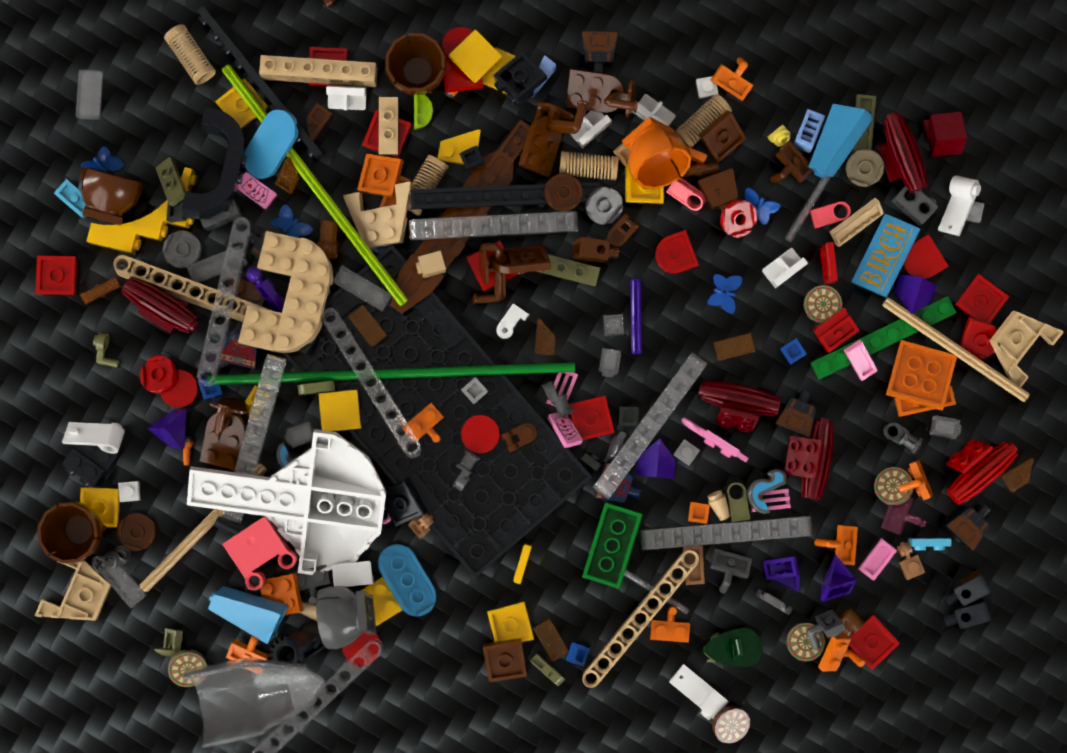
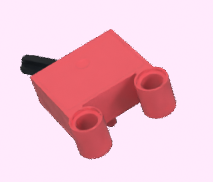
[214,516,298,590]

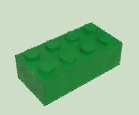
[582,503,643,589]

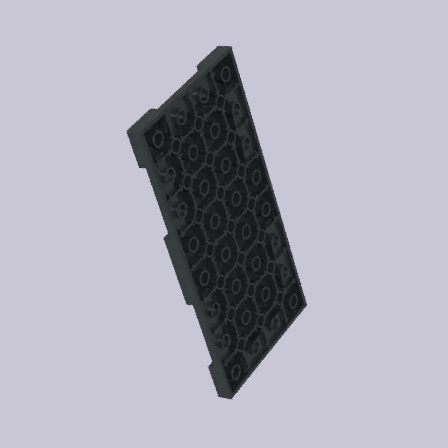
[283,245,592,578]

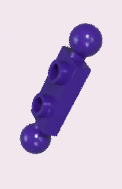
[246,267,285,313]

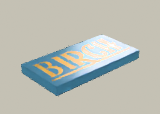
[852,214,920,298]

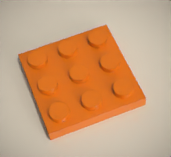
[886,340,957,411]

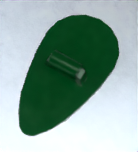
[703,628,762,667]

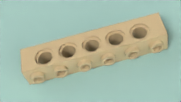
[259,55,378,87]

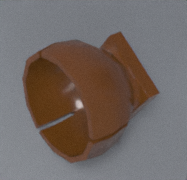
[385,33,447,95]
[78,166,143,226]
[38,501,107,563]

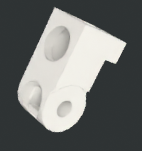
[496,304,529,339]

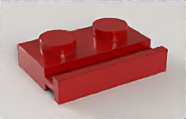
[812,308,860,353]

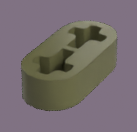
[298,381,335,395]

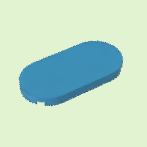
[244,110,298,179]
[378,544,436,616]

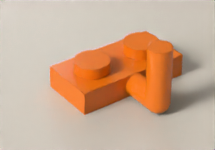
[711,57,753,101]
[402,403,444,443]
[898,460,933,500]
[814,525,858,565]
[650,606,690,643]
[226,635,269,674]
[818,635,865,672]

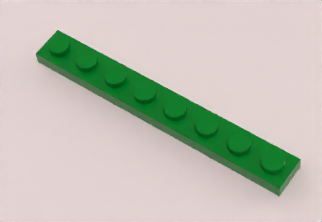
[810,296,956,380]

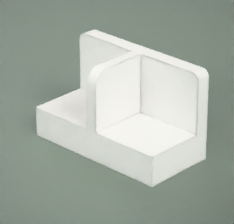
[326,85,367,110]
[632,94,675,126]
[570,111,612,149]
[762,248,808,288]
[332,561,374,587]

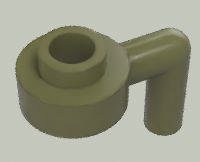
[93,332,120,368]

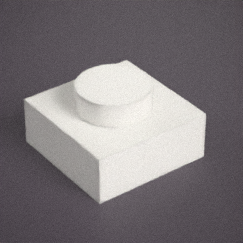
[696,76,718,99]
[118,481,141,502]

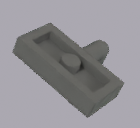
[710,548,752,593]
[289,565,331,604]
[807,609,846,650]

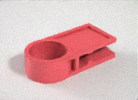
[666,177,706,211]
[810,202,851,229]

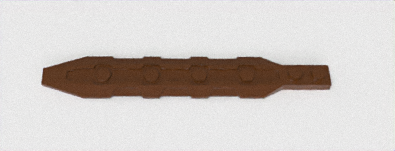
[390,120,530,314]

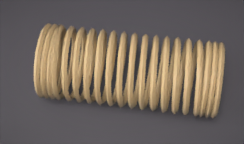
[164,24,216,85]
[674,94,732,148]
[559,151,619,181]
[408,155,449,216]

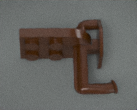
[566,68,638,117]
[518,100,588,178]
[472,243,551,304]
[200,397,250,471]

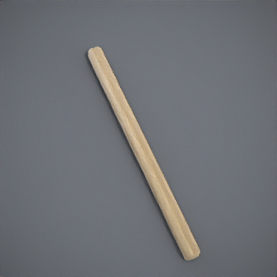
[883,298,1030,402]
[139,463,267,592]

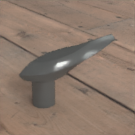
[603,430,626,462]

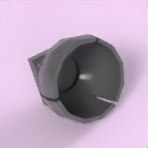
[316,586,377,649]

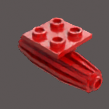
[946,439,1018,505]

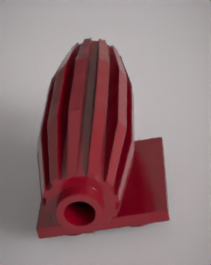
[877,112,928,193]
[121,277,199,333]
[698,381,781,432]
[784,418,834,500]

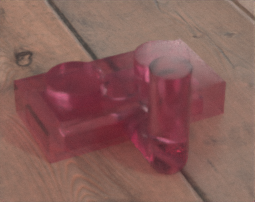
[881,498,925,535]

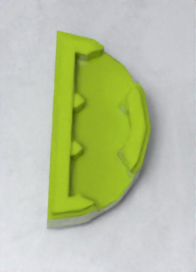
[414,95,433,130]

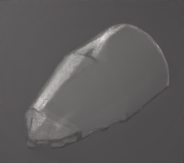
[183,658,325,748]

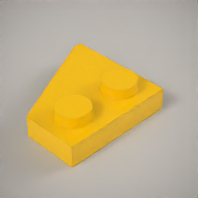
[438,130,481,165]

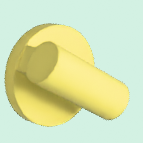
[767,125,791,147]

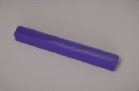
[630,279,642,354]

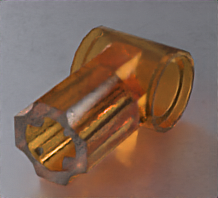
[317,220,338,259]
[825,608,865,640]

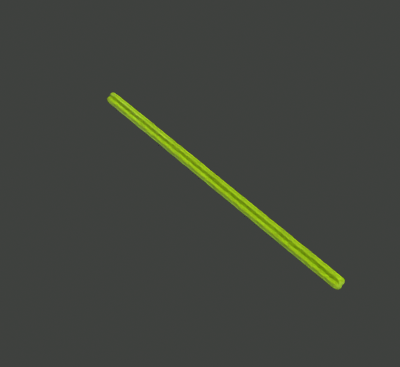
[222,65,408,306]

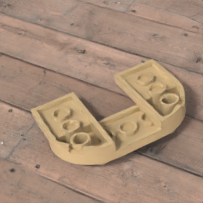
[238,231,333,353]

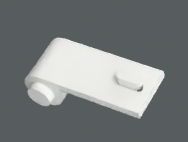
[938,175,981,236]
[62,422,125,454]
[669,664,729,720]

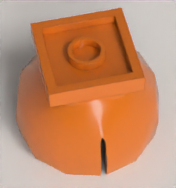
[622,116,691,189]

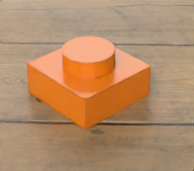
[687,502,710,524]

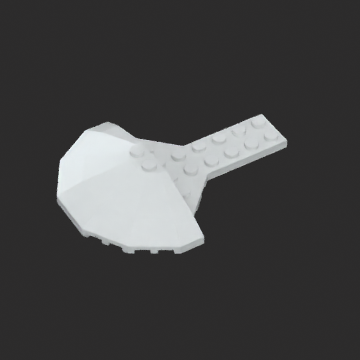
[187,429,386,575]

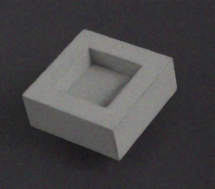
[966,202,984,223]
[461,377,488,404]
[673,439,700,466]

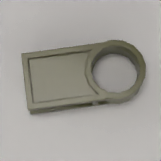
[726,482,750,522]
[530,653,565,687]

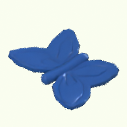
[81,146,124,172]
[744,188,781,225]
[271,205,313,238]
[708,274,742,314]

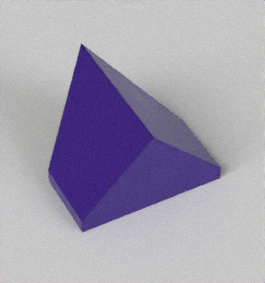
[894,274,936,314]
[147,410,186,449]
[636,439,676,479]
[820,554,857,602]
[763,555,800,592]

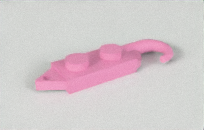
[682,417,749,462]

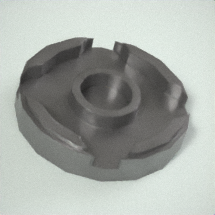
[585,186,623,225]
[163,230,202,269]
[756,589,792,615]

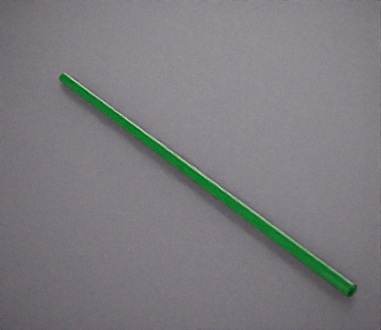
[207,362,575,385]

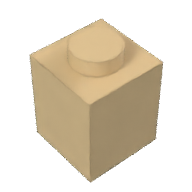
[415,251,446,278]

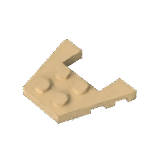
[343,182,414,249]
[990,311,1063,387]
[35,560,112,621]

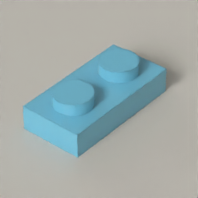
[54,179,86,219]
[908,538,951,550]

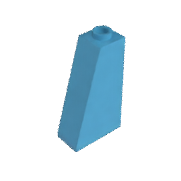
[809,104,873,178]
[208,586,289,644]

